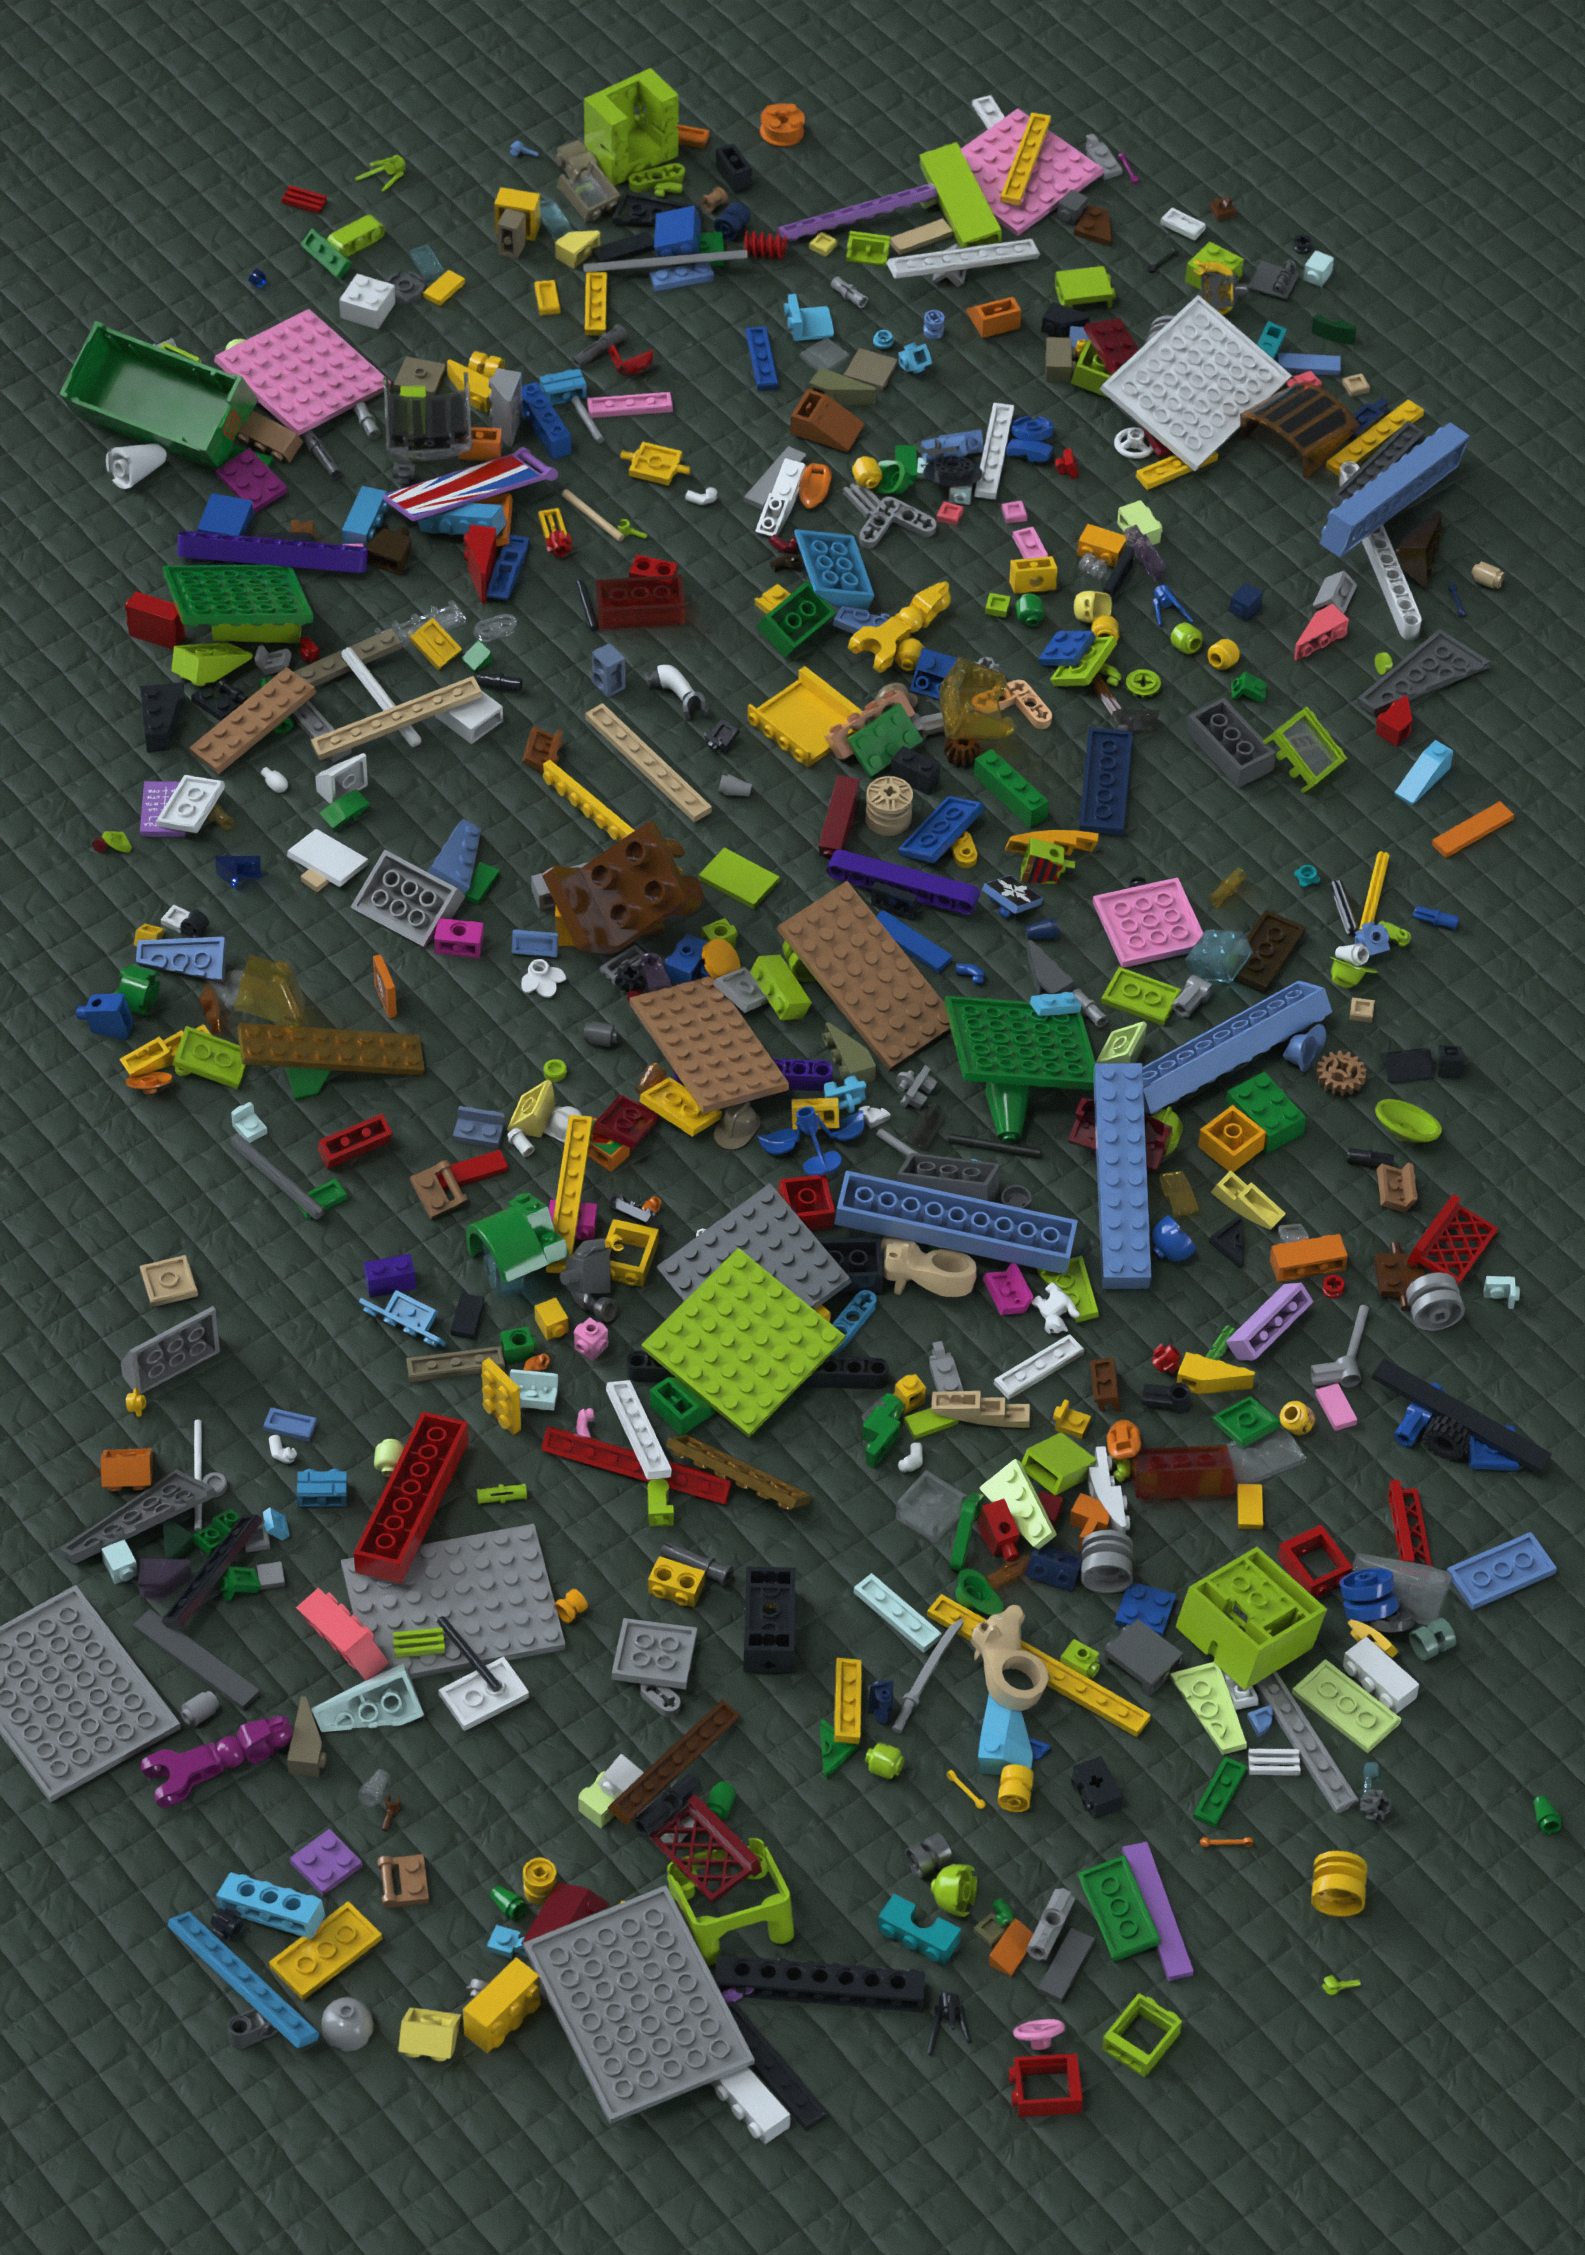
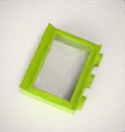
[1263,707,1347,793]

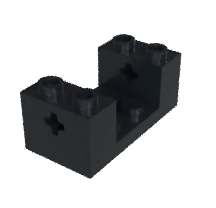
[743,1566,796,1673]

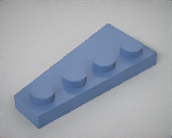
[136,937,227,983]

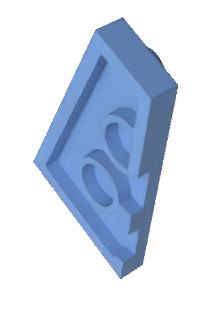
[833,606,890,634]

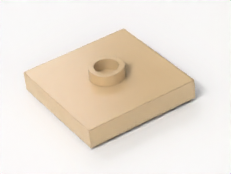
[140,1255,198,1307]

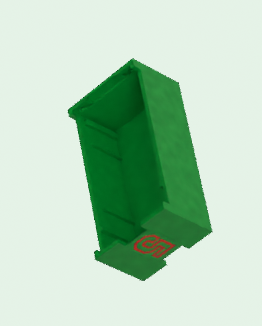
[59,321,258,470]

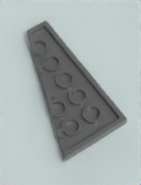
[1357,629,1490,715]
[60,1469,217,1564]

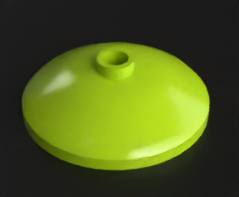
[1375,1099,1442,1143]

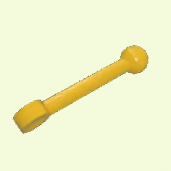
[946,1770,985,1809]

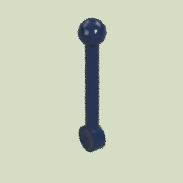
[1448,583,1466,617]

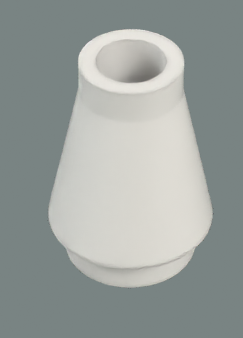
[1335,943,1369,966]

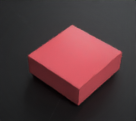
[936,502,964,526]

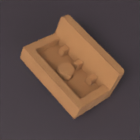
[1377,1163,1418,1213]

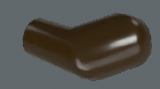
[769,553,802,571]

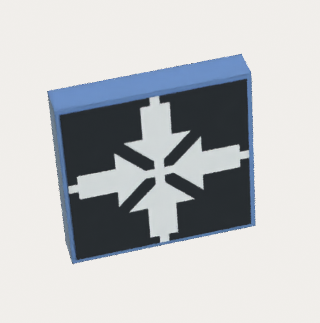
[982,875,1044,914]

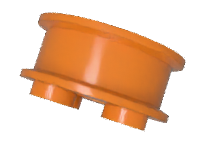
[760,104,805,147]

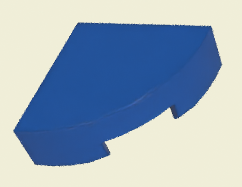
[1029,1738,1051,1761]

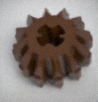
[944,731,982,768]

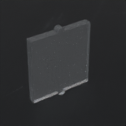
[800,338,849,371]

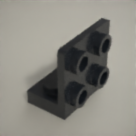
[871,882,921,919]

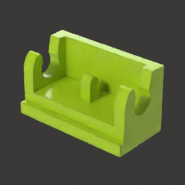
[846,231,891,266]

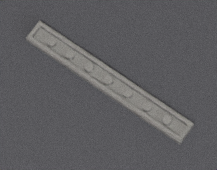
[583,250,748,272]
[1254,1671,1359,1814]

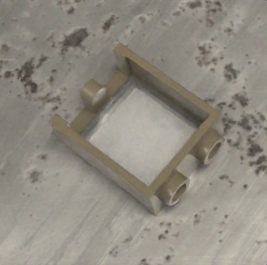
[557,159,620,223]

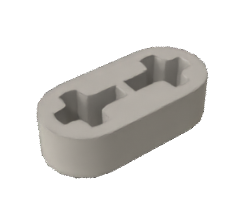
[640,1684,681,1718]

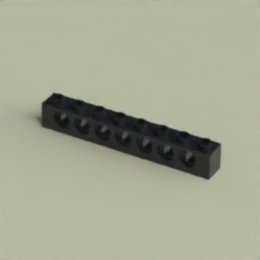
[715,1954,925,2012]

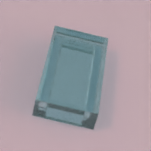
[409,244,444,281]

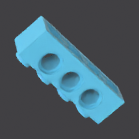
[216,1872,325,1939]

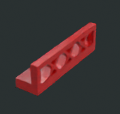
[1388,1480,1432,1575]

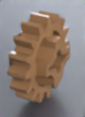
[1316,1051,1367,1096]

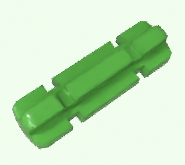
[1206,1325,1237,1361]

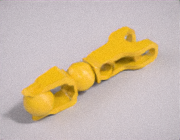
[848,581,951,673]

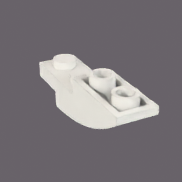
[755,458,806,537]
[1088,1446,1130,1534]

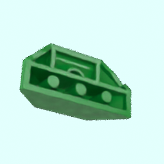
[284,1024,332,1101]

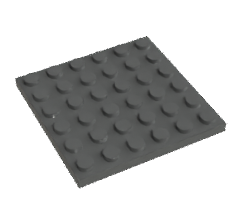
[656,1183,851,1310]

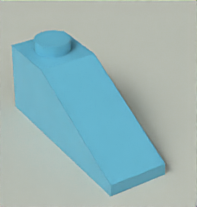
[1394,740,1453,806]

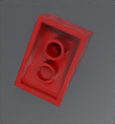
[464,525,497,604]

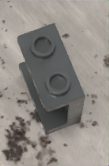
[1104,1619,1183,1697]

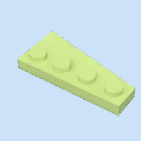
[1170,1662,1247,1755]

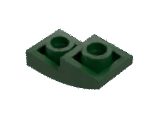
[1312,314,1357,345]

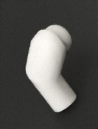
[685,488,717,506]
[269,1435,297,1464]
[898,1443,923,1473]

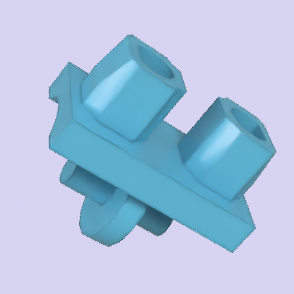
[824,1075,866,1114]

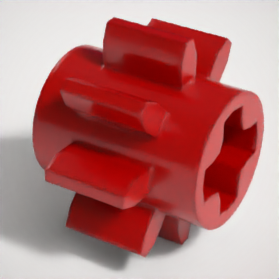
[546,530,572,557]
[1152,1344,1182,1374]

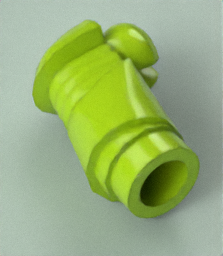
[1379,920,1411,947]

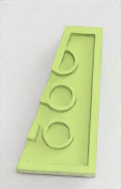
[979,1459,1057,1550]

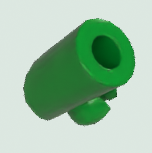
[992,1898,1015,1927]

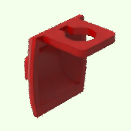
[608,345,654,375]

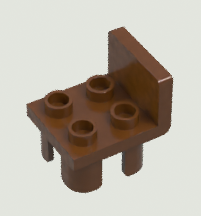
[542,821,703,954]

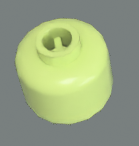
[374,1439,404,1477]

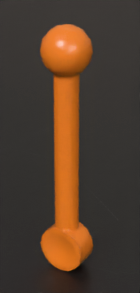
[1200,1837,1254,1847]

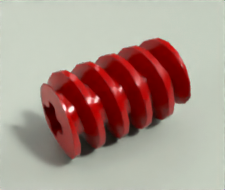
[744,231,788,260]

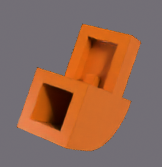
[1070,1493,1109,1551]

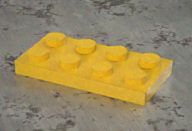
[269,1901,382,2001]

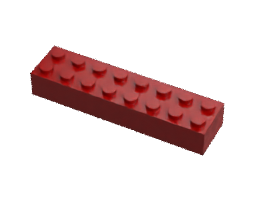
[353,1411,469,1584]

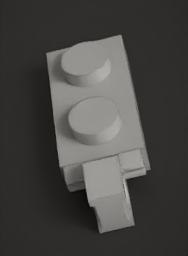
[1086,134,1122,180]
[929,1341,963,1392]

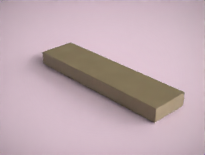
[406,1346,505,1382]

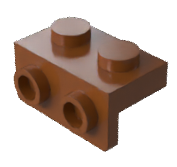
[522,726,563,773]

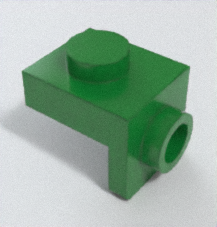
[1231,672,1267,703]

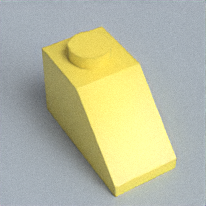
[555,231,601,269]

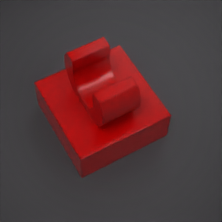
[1055,448,1079,479]

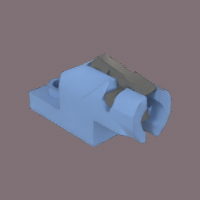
[921,430,984,462]

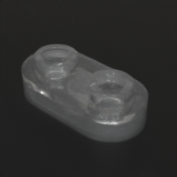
[475,614,517,642]

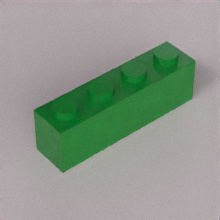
[974,749,1049,829]

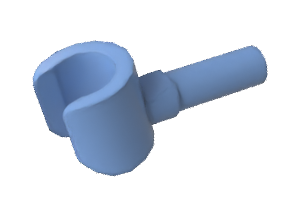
[510,141,539,158]

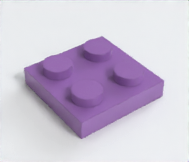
[290,1829,362,1896]

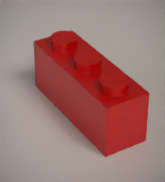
[317,1113,393,1169]

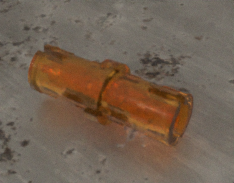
[985,1554,1030,1590]

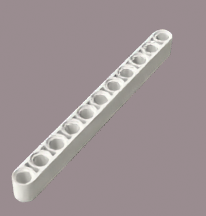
[1339,462,1422,640]

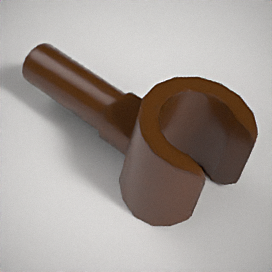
[382,1794,401,1831]

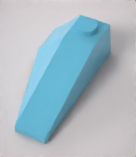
[978,1694,1033,1775]

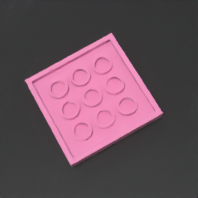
[1093,877,1208,968]

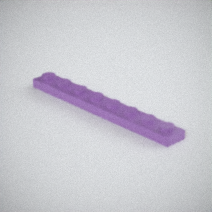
[778,184,937,241]

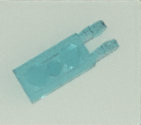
[540,198,573,242]

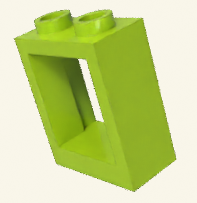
[1102,1993,1182,2078]

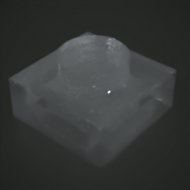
[1278,1224,1309,1243]

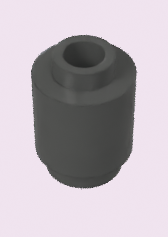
[583,1021,618,1047]

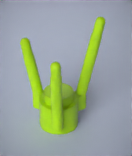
[355,155,406,192]

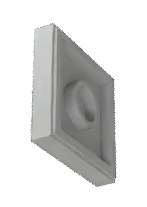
[713,967,769,1013]

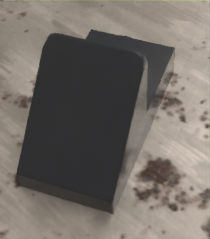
[1438,1045,1465,1078]

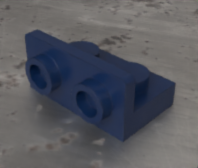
[1026,1545,1082,1591]

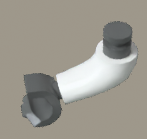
[644,665,710,721]

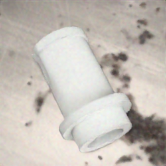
[508,1128,535,1157]

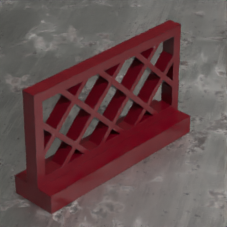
[649,1794,762,1904]

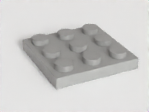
[611,1618,697,1689]

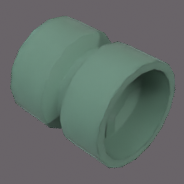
[1409,1617,1456,1661]

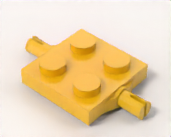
[620,442,691,486]

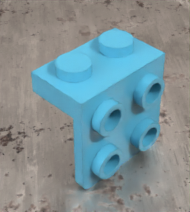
[784,294,834,341]

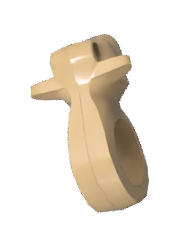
[881,1235,976,1297]
[971,1605,1050,1711]

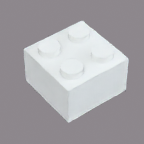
[339,274,395,329]

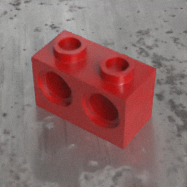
[629,554,678,596]

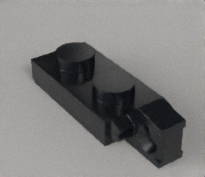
[607,1193,664,1231]

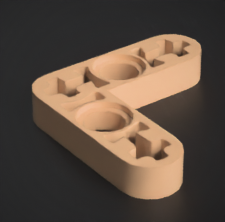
[972,680,1052,729]

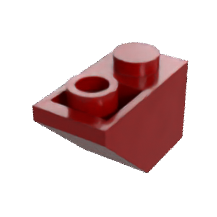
[1376,695,1412,746]

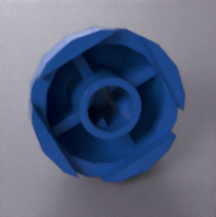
[1152,1215,1197,1262]

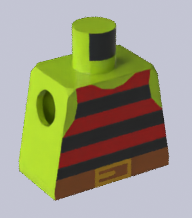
[1021,838,1075,884]

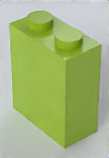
[1021,1432,1097,1496]

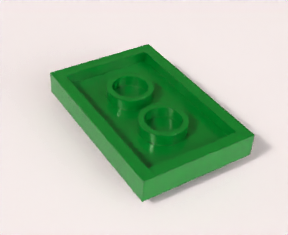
[846,703,923,777]

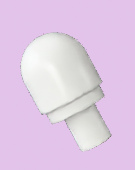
[261,767,288,793]

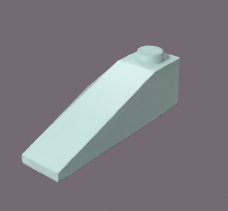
[311,1664,424,1732]

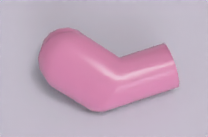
[576,1408,595,1438]

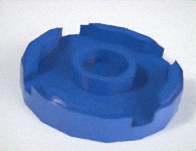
[1012,416,1054,441]

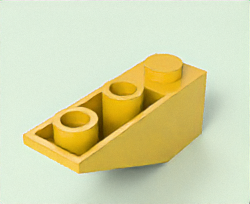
[1177,1352,1255,1394]

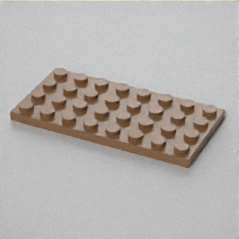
[777,881,950,1071]
[630,977,789,1114]

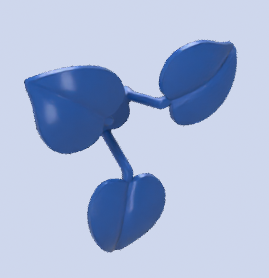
[758,1106,865,1176]

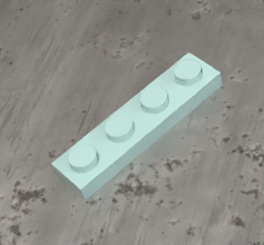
[854,1573,942,1653]

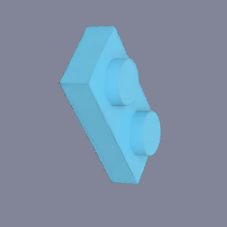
[1030,992,1082,1016]

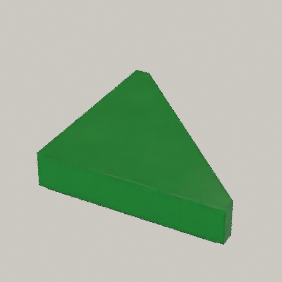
[820,1719,857,1780]

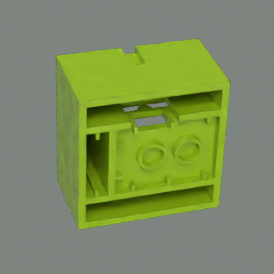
[584,68,679,186]
[1175,1547,1327,1690]

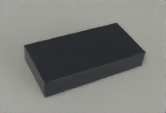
[451,1293,485,1339]

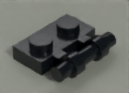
[191,678,249,721]

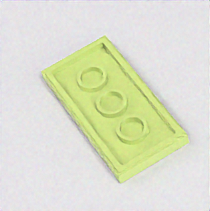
[1292,1659,1401,1753]

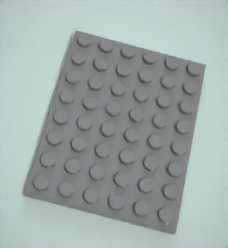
[341,1524,566,1679]
[0,1585,181,1802]
[523,1885,755,2124]

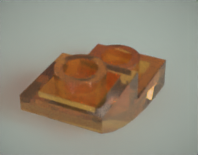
[199,983,221,1034]

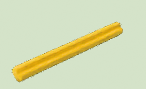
[1359,851,1389,930]

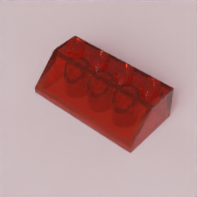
[1131,1445,1234,1499]

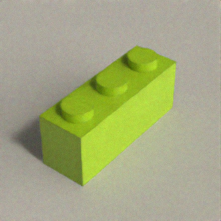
[750,955,812,1020]

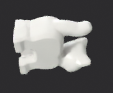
[1031,1282,1080,1334]

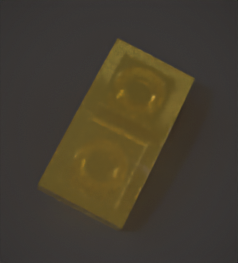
[1159,1171,1199,1216]

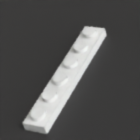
[975,403,1014,499]
[606,1380,672,1480]

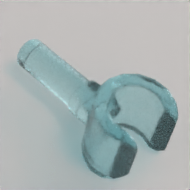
[1363,1762,1379,1796]

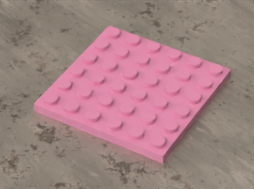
[961,108,1103,236]
[214,309,392,435]

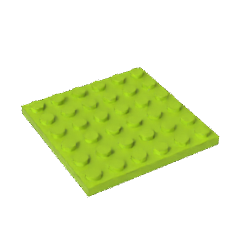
[641,1248,846,1438]

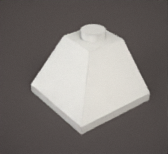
[315,753,368,804]

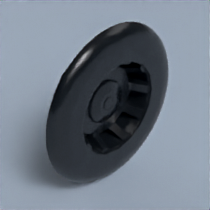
[923,456,982,487]

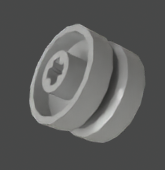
[1406,1272,1465,1331]

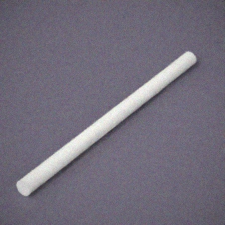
[194,1420,202,1532]

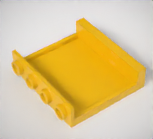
[747,666,863,768]

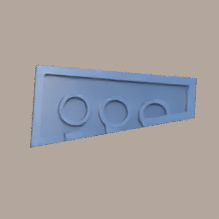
[427,819,481,894]

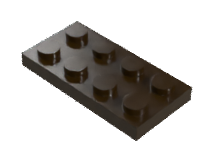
[1225,910,1306,993]

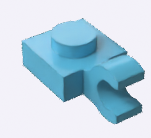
[487,1925,528,1959]

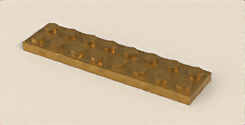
[238,1023,424,1076]

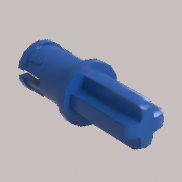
[1413,906,1459,930]

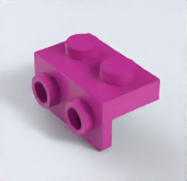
[983,1263,1033,1315]

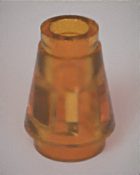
[635,1063,667,1096]

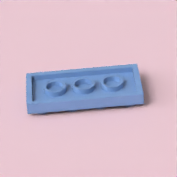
[1446,1532,1557,1610]

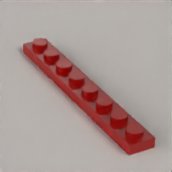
[541,1426,733,1504]

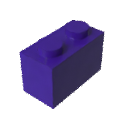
[363,1254,416,1298]

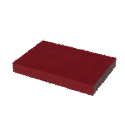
[592,1095,660,1149]

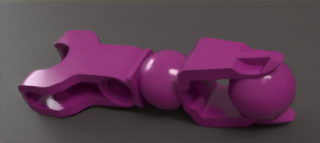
[140,1716,293,1808]

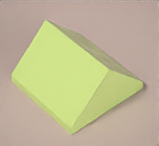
[1096,1021,1147,1063]

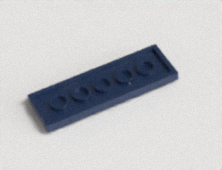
[1079,727,1133,835]

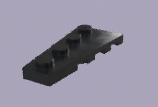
[613,191,702,225]

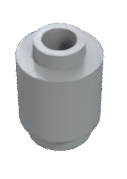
[181,1691,219,1726]

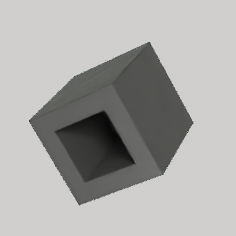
[1057,190,1088,226]

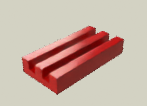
[281,185,327,214]

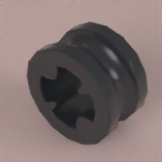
[1293,234,1312,254]

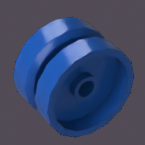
[1339,1568,1399,1621]

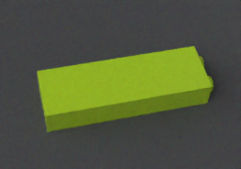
[919,142,1002,248]

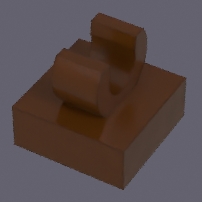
[1209,195,1236,221]

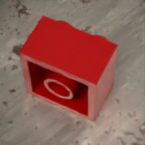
[778,1174,835,1231]

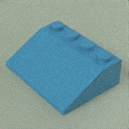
[794,529,875,610]

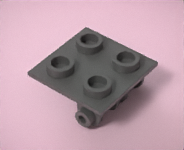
[1249,260,1300,299]

